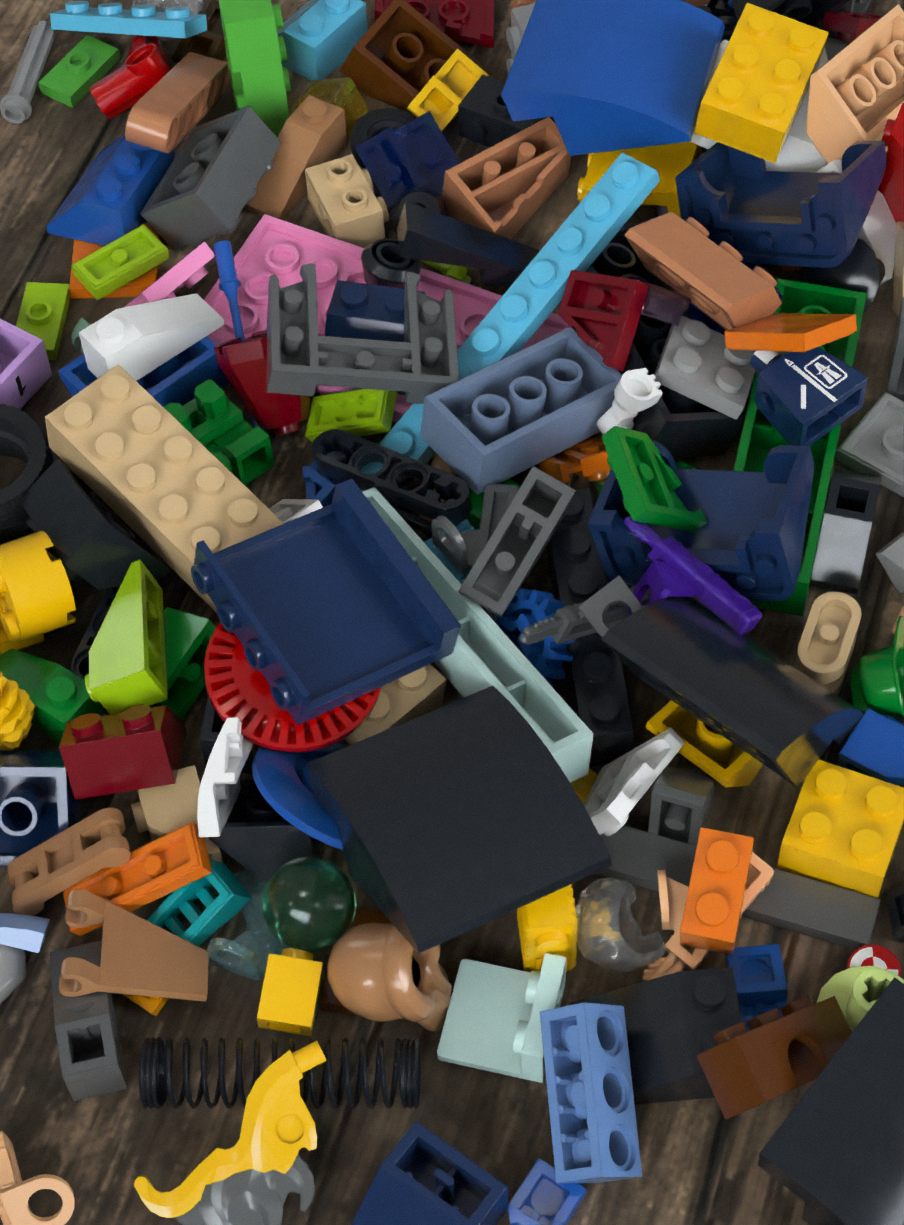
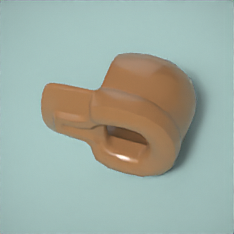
[327,922,452,1033]

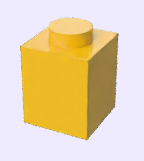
[257,948,323,1036]

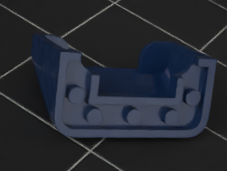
[675,140,887,268]
[588,441,814,601]

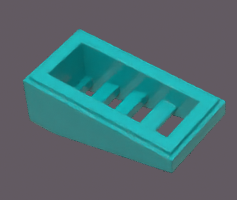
[147,859,252,946]

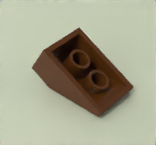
[339,0,493,130]

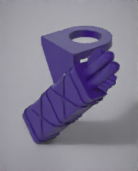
[624,516,762,635]

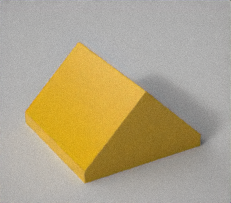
[646,700,763,788]

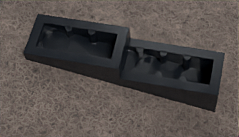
[397,201,540,287]

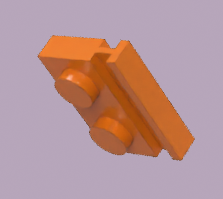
[539,436,611,483]

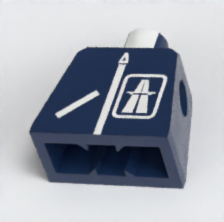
[750,347,868,446]

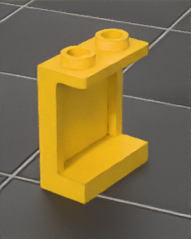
[577,142,702,218]

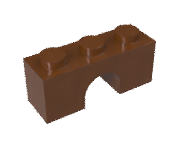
[697,995,852,1120]

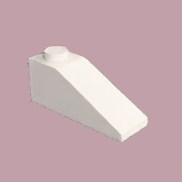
[79,293,224,381]

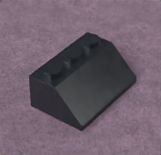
[19,459,170,590]

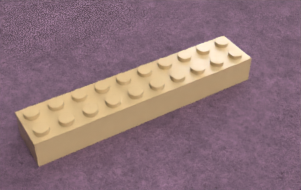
[45,364,447,745]

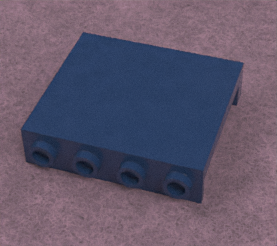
[191,479,461,725]

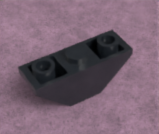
[810,468,881,594]

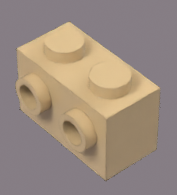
[305,154,389,248]

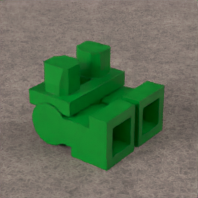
[164,379,275,485]

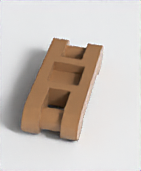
[7,807,131,916]

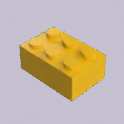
[694,3,829,164]

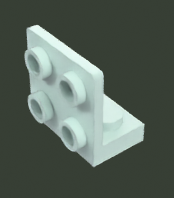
[437,953,566,1083]

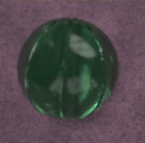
[262,857,356,952]

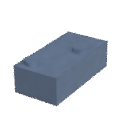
[420,327,622,495]

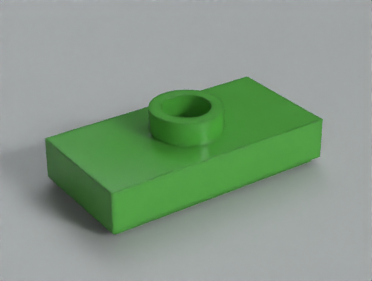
[38,35,121,108]

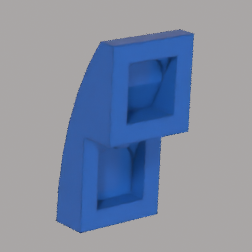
[725,944,788,1031]

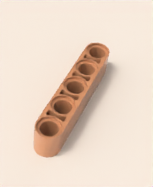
[125,52,230,154]

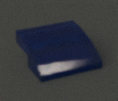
[354,111,460,211]

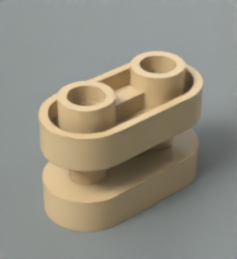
[795,592,861,695]

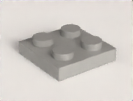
[654,314,755,420]

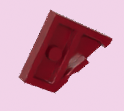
[558,270,649,372]

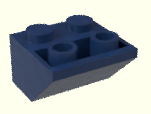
[351,1121,508,1225]

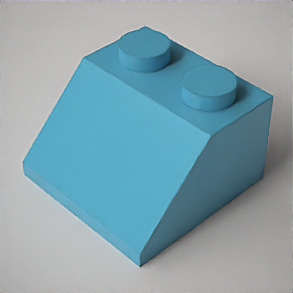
[277,0,368,85]

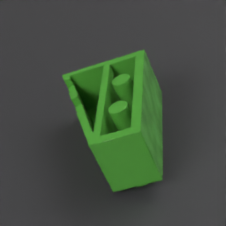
[218,0,291,137]

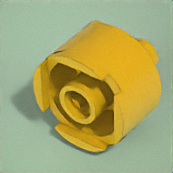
[0,531,76,642]

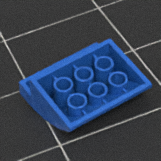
[501,0,725,156]

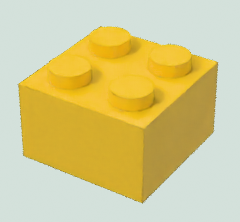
[776,760,904,898]

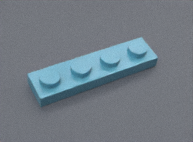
[50,1,207,38]

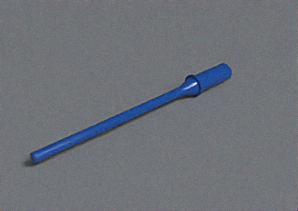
[213,240,263,430]

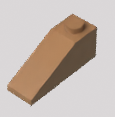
[244,95,348,220]

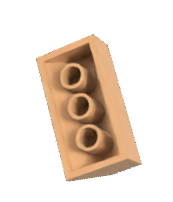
[806,4,904,163]

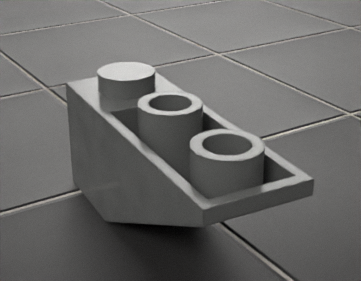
[50,941,127,1101]

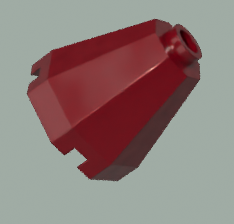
[214,330,310,436]

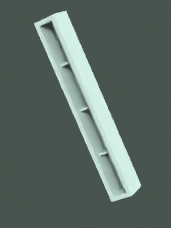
[363,487,593,783]

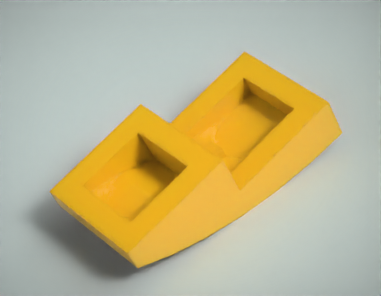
[407,48,489,135]

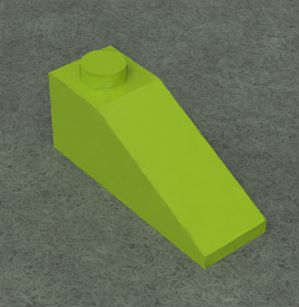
[85,560,168,715]

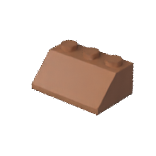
[625,211,782,330]

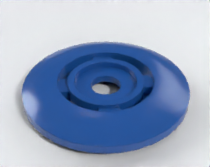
[252,742,347,850]

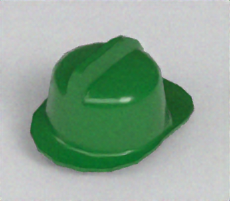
[850,616,904,719]

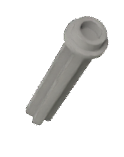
[0,20,56,124]

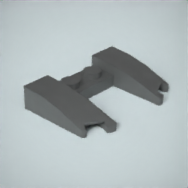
[267,264,459,404]

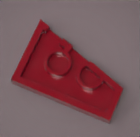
[374,0,494,48]

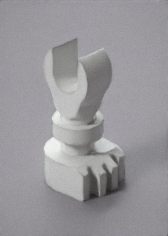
[597,368,663,434]

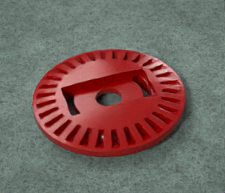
[204,622,381,752]

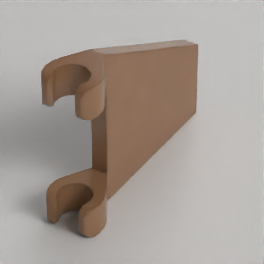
[58,889,209,1002]

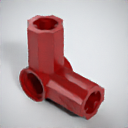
[90,35,171,119]

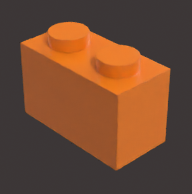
[680,827,754,955]

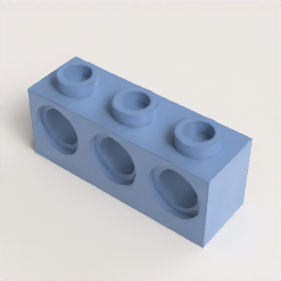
[539,1002,642,1183]

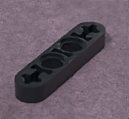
[312,429,473,524]

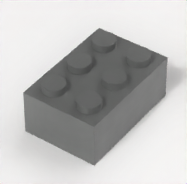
[140,106,281,250]

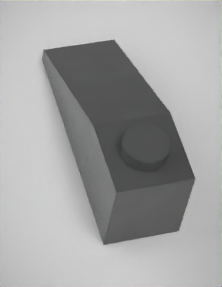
[458,466,576,617]

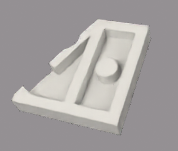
[583,728,684,836]

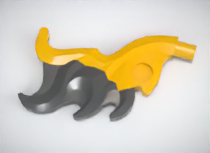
[134,1040,327,1225]

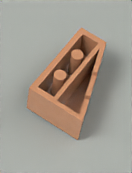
[442,117,572,239]

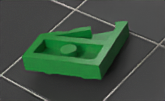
[601,426,707,532]

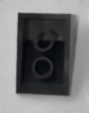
[568,967,742,1105]

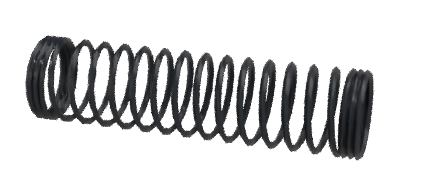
[139,1037,420,1109]

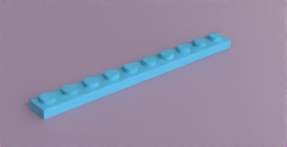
[360,153,660,492]

